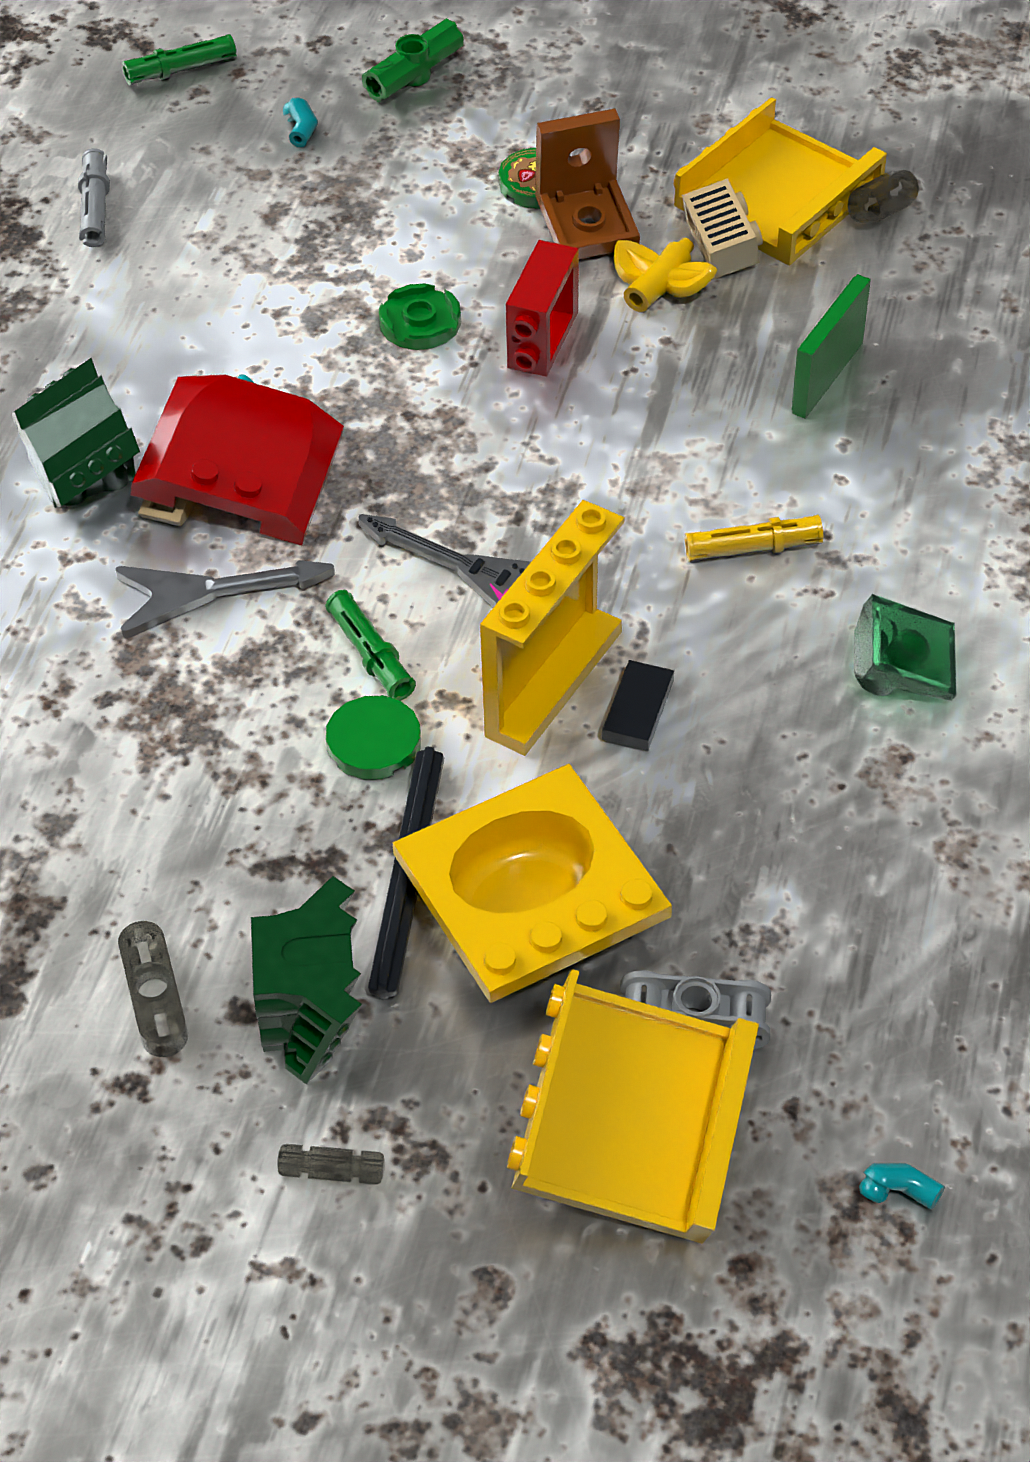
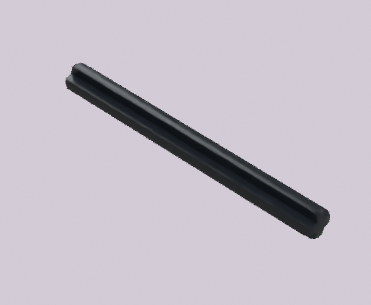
[368,746,445,1000]

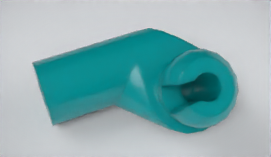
[283,97,318,148]
[859,1163,945,1210]

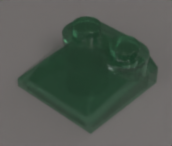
[854,594,956,701]

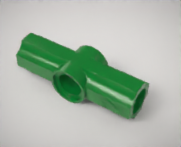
[362,18,464,103]

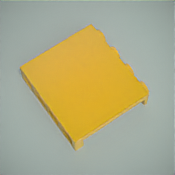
[673,97,887,266]
[480,499,625,756]
[507,969,759,1244]

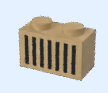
[682,178,763,279]

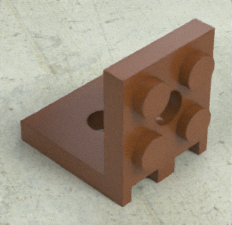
[535,108,640,259]

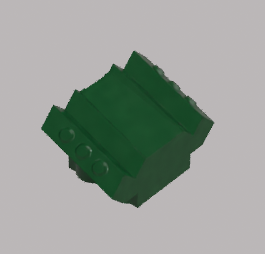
[12,358,140,508]
[251,876,362,1084]

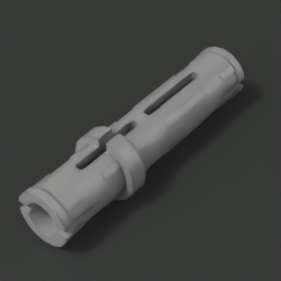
[78,148,110,247]

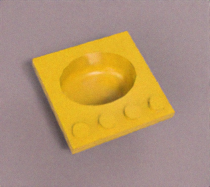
[392,763,672,1003]

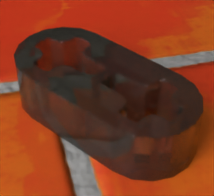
[848,170,919,223]

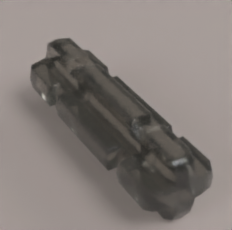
[277,1144,385,1185]

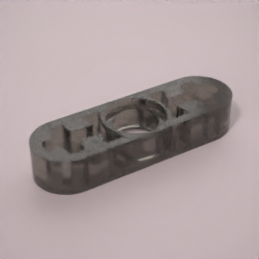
[118,921,188,1057]

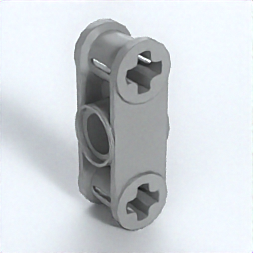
[620,971,771,1049]

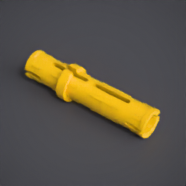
[684,515,823,562]

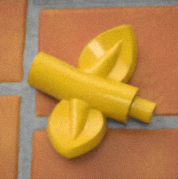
[614,238,717,312]

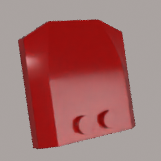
[130,374,344,546]

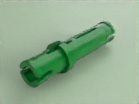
[122,34,237,85]
[325,590,416,701]

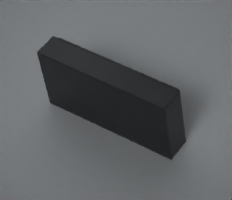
[602,660,674,751]

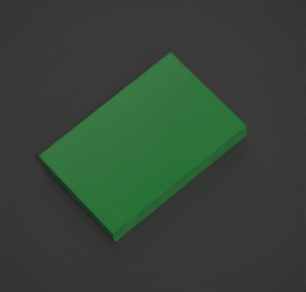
[791,274,871,419]

